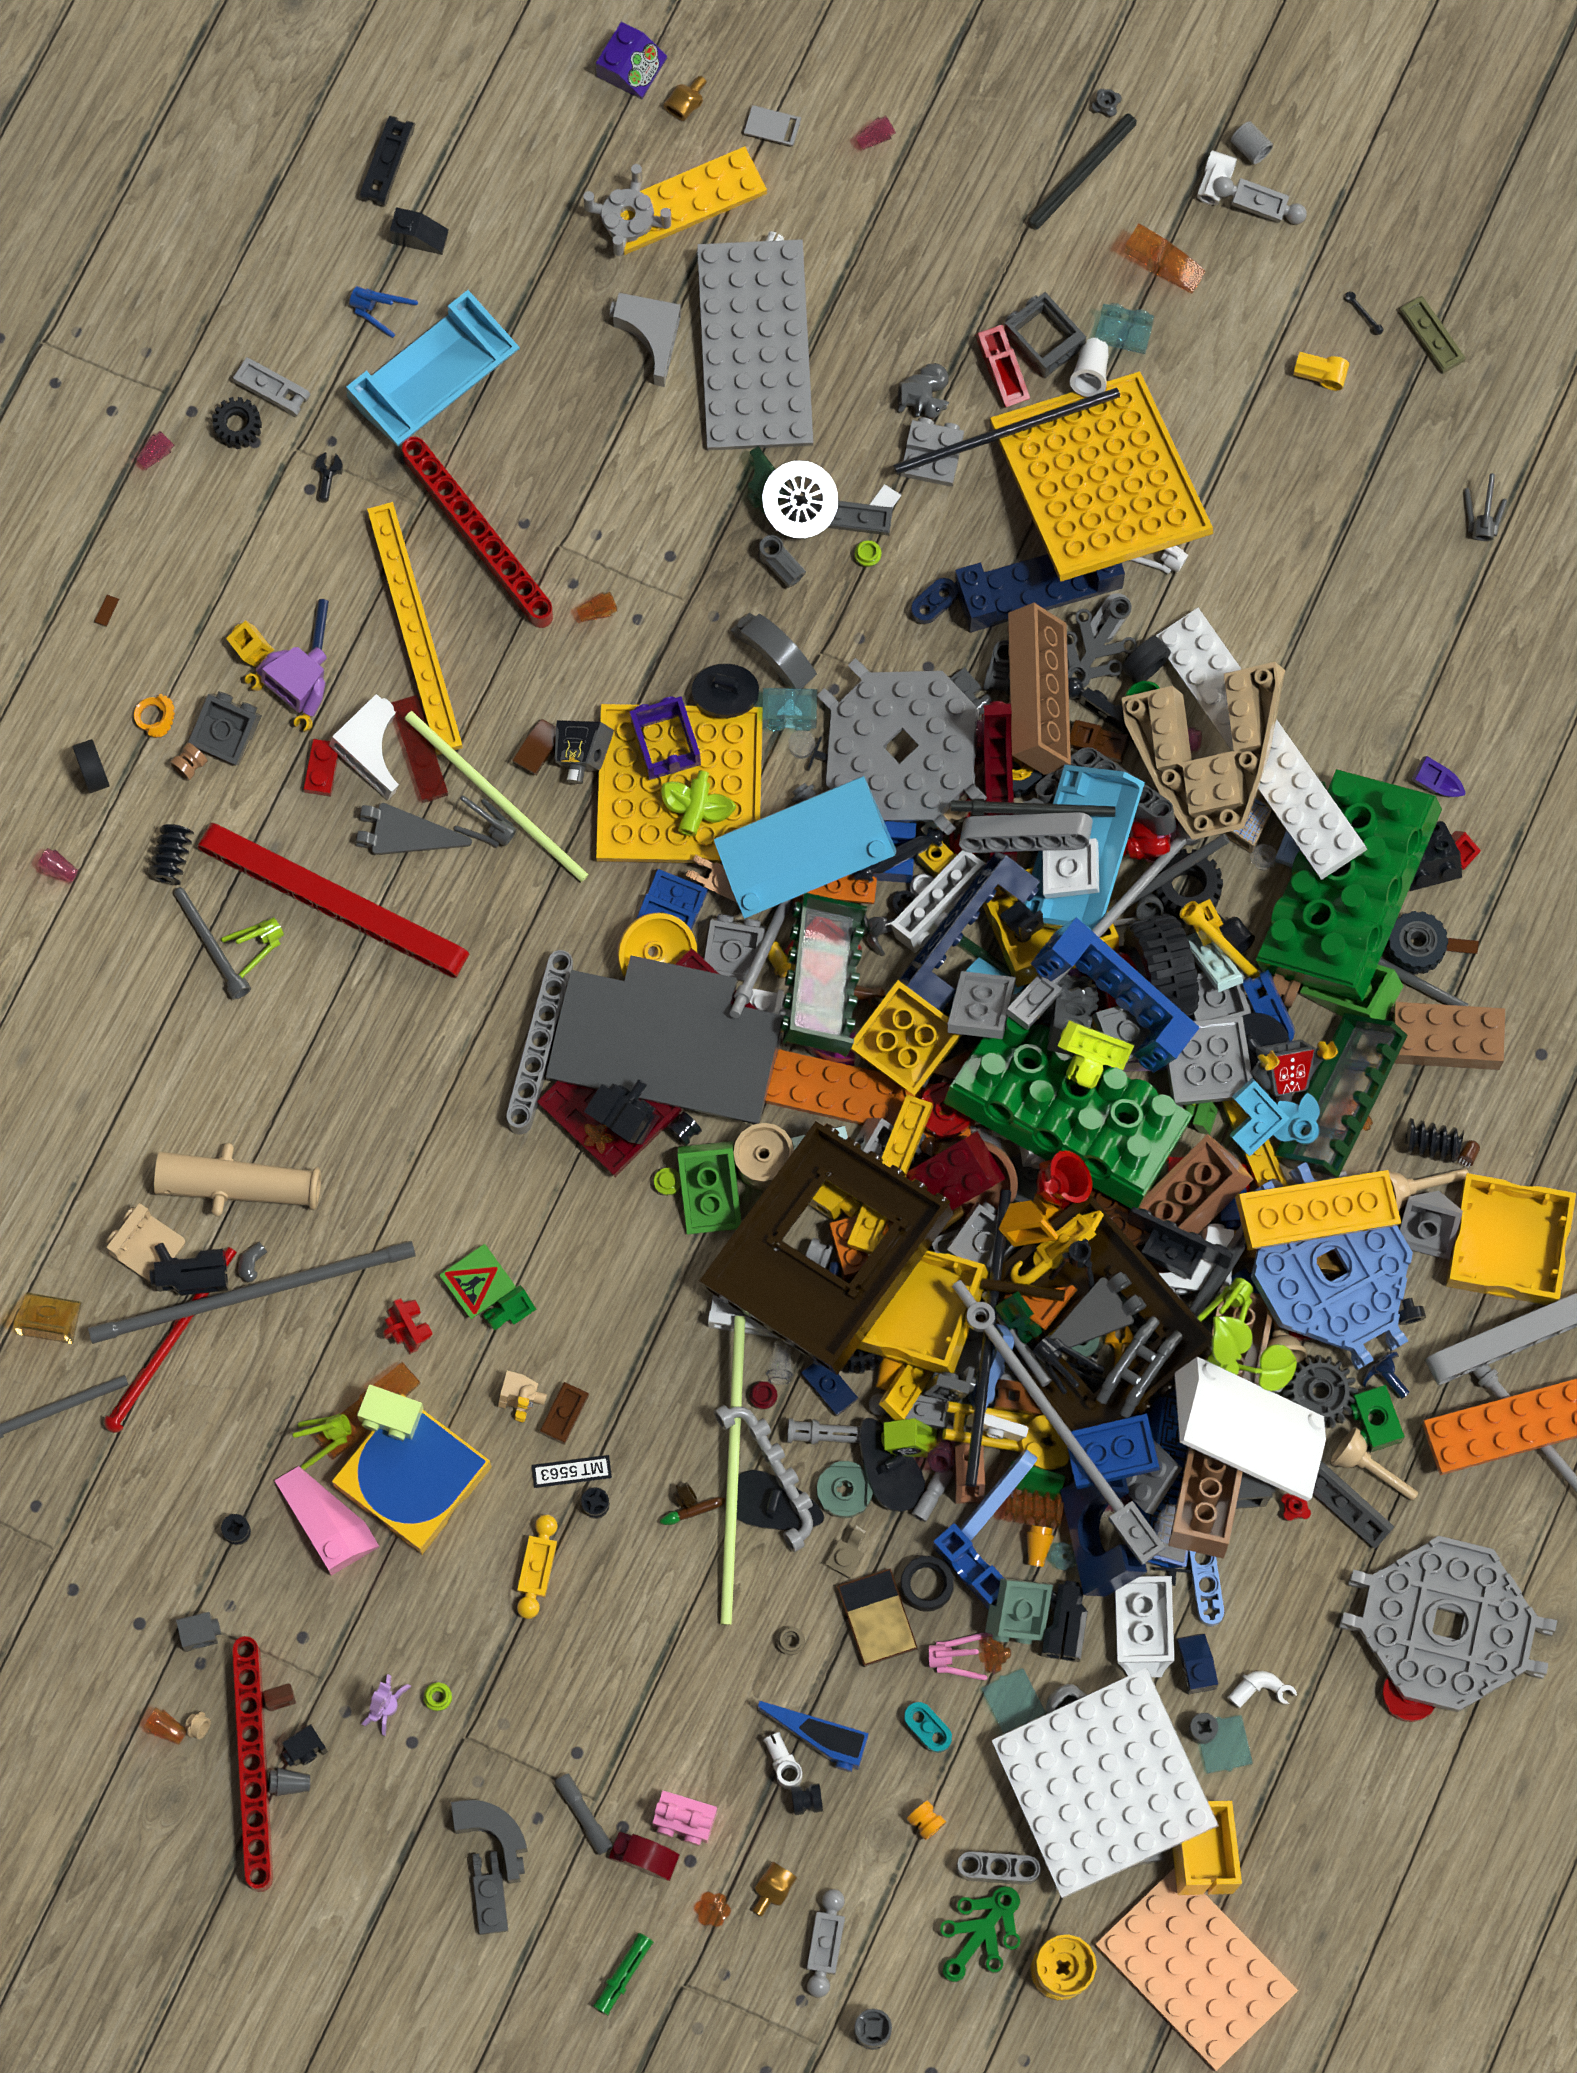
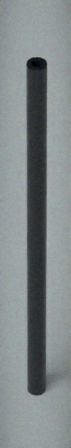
[893,387,1120,475]

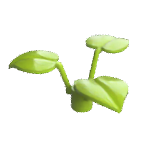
[1207,1316,1297,1391]

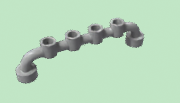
[714,1405,813,1553]

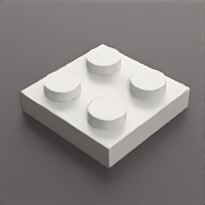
[1043,838,1099,899]

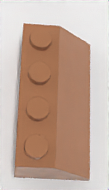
[1140,1134,1253,1234]

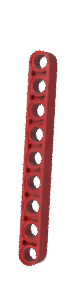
[402,436,553,628]
[233,1636,273,1892]

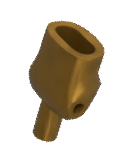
[663,76,707,121]
[752,1861,798,1917]

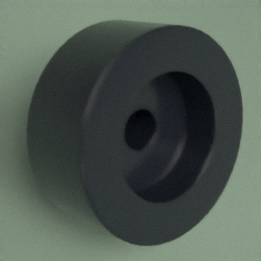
[1398,1298,1426,1325]

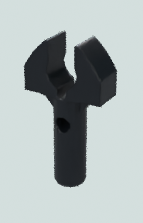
[315,452,343,502]

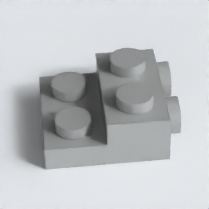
[901,417,964,487]
[704,914,766,982]
[1193,964,1254,1021]
[946,1201,1017,1276]

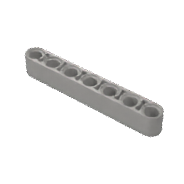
[507,950,574,1135]
[1425,1293,1577,1385]

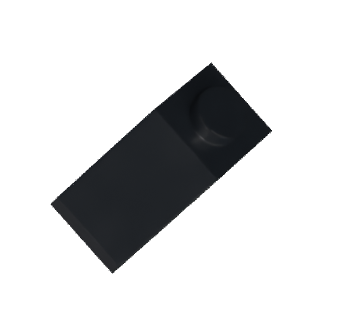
[390,207,449,255]

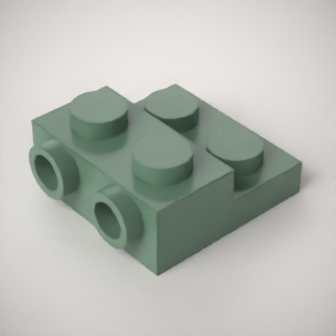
[985,1578,1053,1644]

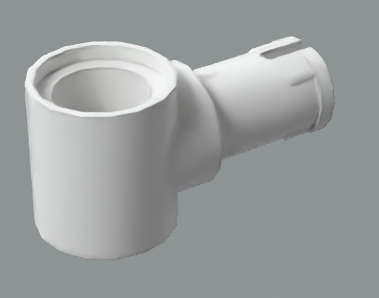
[763,1732,802,1790]

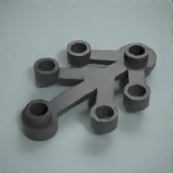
[1067,597,1137,688]

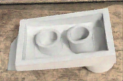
[1114,1576,1174,1678]

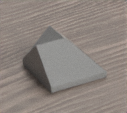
[1400,1190,1463,1260]

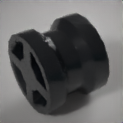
[667,1111,702,1146]
[581,1487,610,1519]
[221,1514,251,1545]

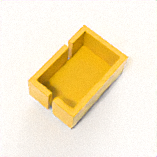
[1172,1801,1242,1895]

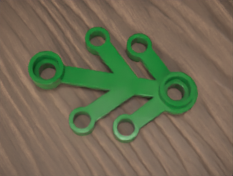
[940,1886,1021,1983]

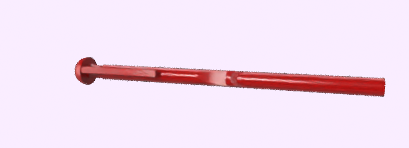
[104,1247,237,1433]

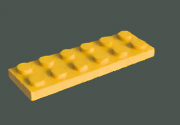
[620,146,767,255]
[1235,1170,1401,1250]

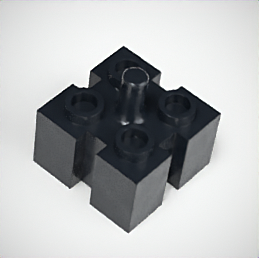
[584,1079,660,1145]

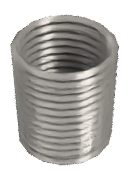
[1231,121,1273,164]

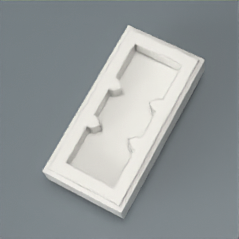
[966,1413,1028,1441]

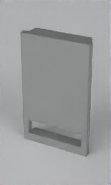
[744,105,801,146]

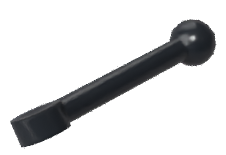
[1345,292,1384,335]

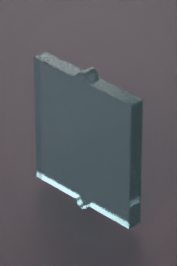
[981,1668,1045,1734]
[1199,1715,1253,1774]

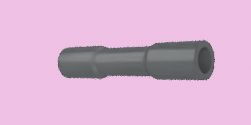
[555,1773,613,1855]

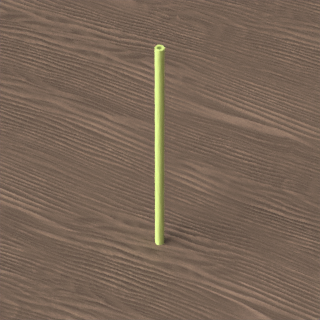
[720,1316,746,1625]

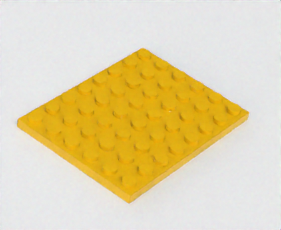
[990,371,1213,582]

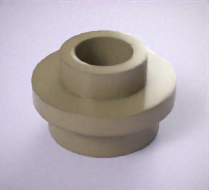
[777,1627,805,1655]

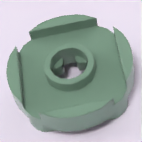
[817,1461,873,1518]

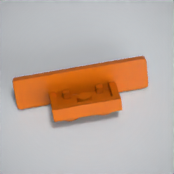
[793,874,877,905]

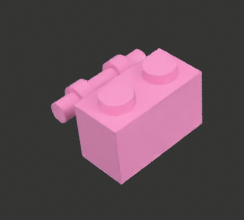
[652,1791,717,1846]

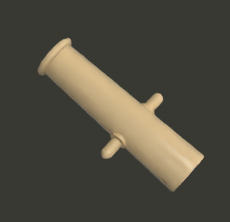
[154,1143,321,1216]

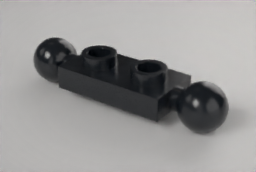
[1068,677,1134,743]

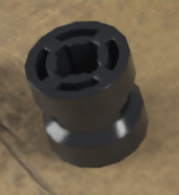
[791,1783,823,1816]

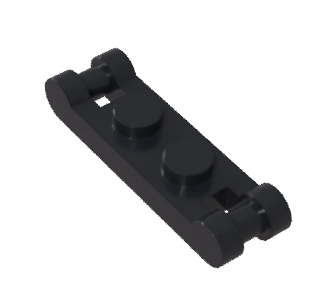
[360,115,415,206]

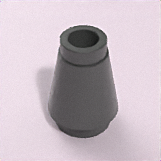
[269,1768,310,1796]

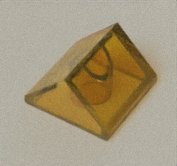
[13,1293,81,1344]

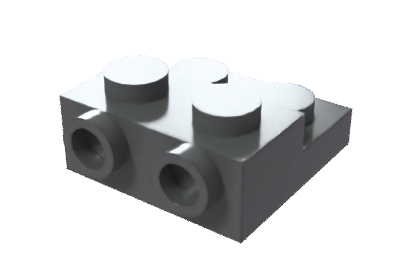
[188,691,262,765]

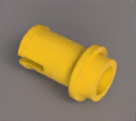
[767,942,791,978]

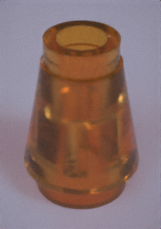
[576,592,618,622]
[144,1707,187,1745]

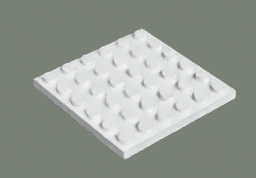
[992,1668,1219,1898]

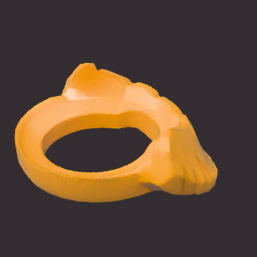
[134,693,175,738]

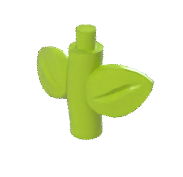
[661,770,736,836]

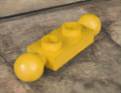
[517,1515,558,1619]

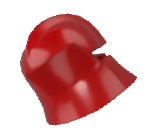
[1036,1151,1092,1209]

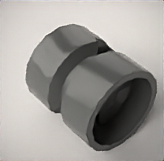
[854,2009,892,2050]

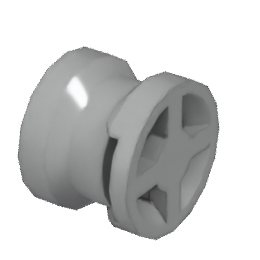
[806,1238,834,1269]

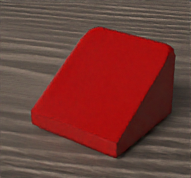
[1451,831,1481,870]

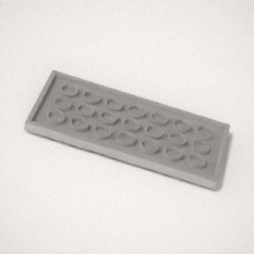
[697,239,813,451]

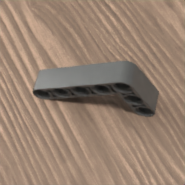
[1035,747,1176,836]

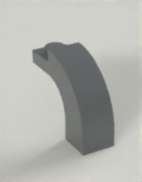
[731,613,817,692]
[451,1800,528,1884]

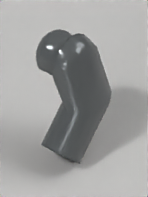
[238,1242,267,1283]

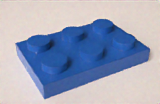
[1067,1414,1160,1489]

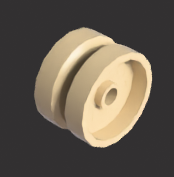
[733,1123,794,1191]

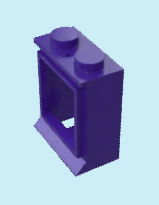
[630,696,701,780]

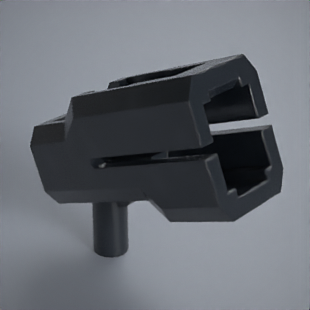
[150,1243,228,1296]
[1041,1581,1088,1662]

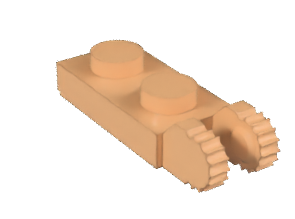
[686,854,737,902]

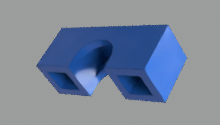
[932,1523,1005,1610]

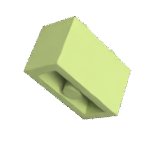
[357,1384,424,1441]

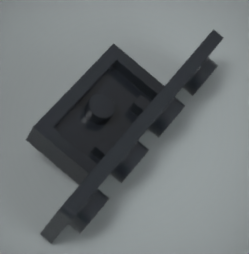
[1127,1207,1233,1280]

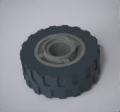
[1386,911,1448,975]

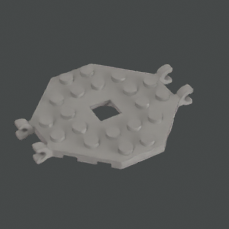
[817,658,987,835]
[1339,1536,1557,1712]

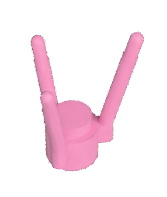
[929,1632,993,1681]

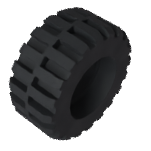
[1123,914,1199,1016]

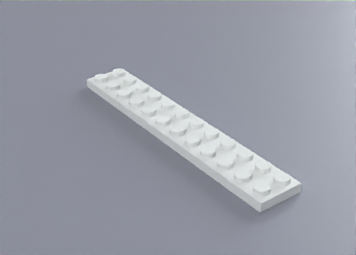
[1156,608,1367,880]

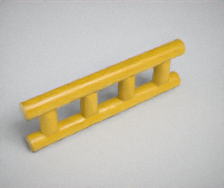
[943,1401,1051,1452]

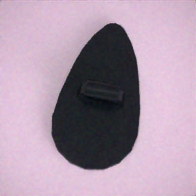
[859,1418,925,1512]
[736,1470,824,1530]

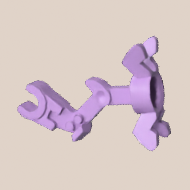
[361,1674,411,1736]

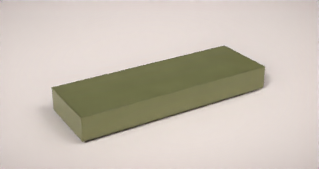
[1399,296,1465,374]

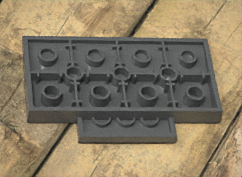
[546,955,783,1124]

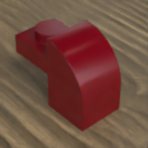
[609,1832,680,1881]

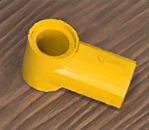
[1293,352,1350,391]

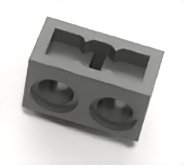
[1047,998,1092,1056]

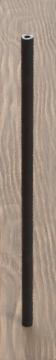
[965,1190,1011,1487]

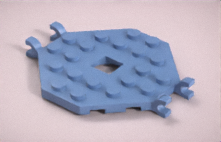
[1251,1162,1413,1370]

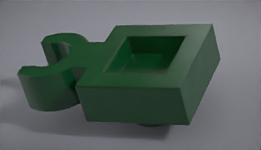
[994,1291,1042,1344]

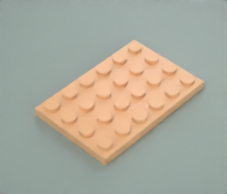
[1095,1868,1298,2072]

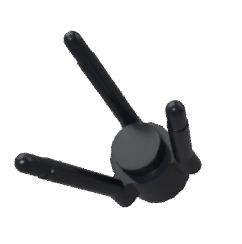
[1049,1239,1095,1290]
[1033,1337,1099,1394]

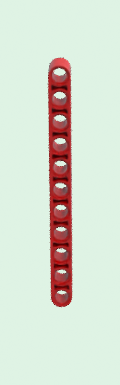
[197,823,470,978]

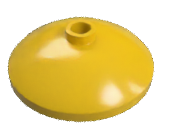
[617,912,697,978]

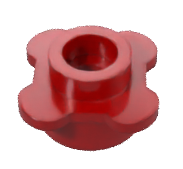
[1281,1493,1311,1521]

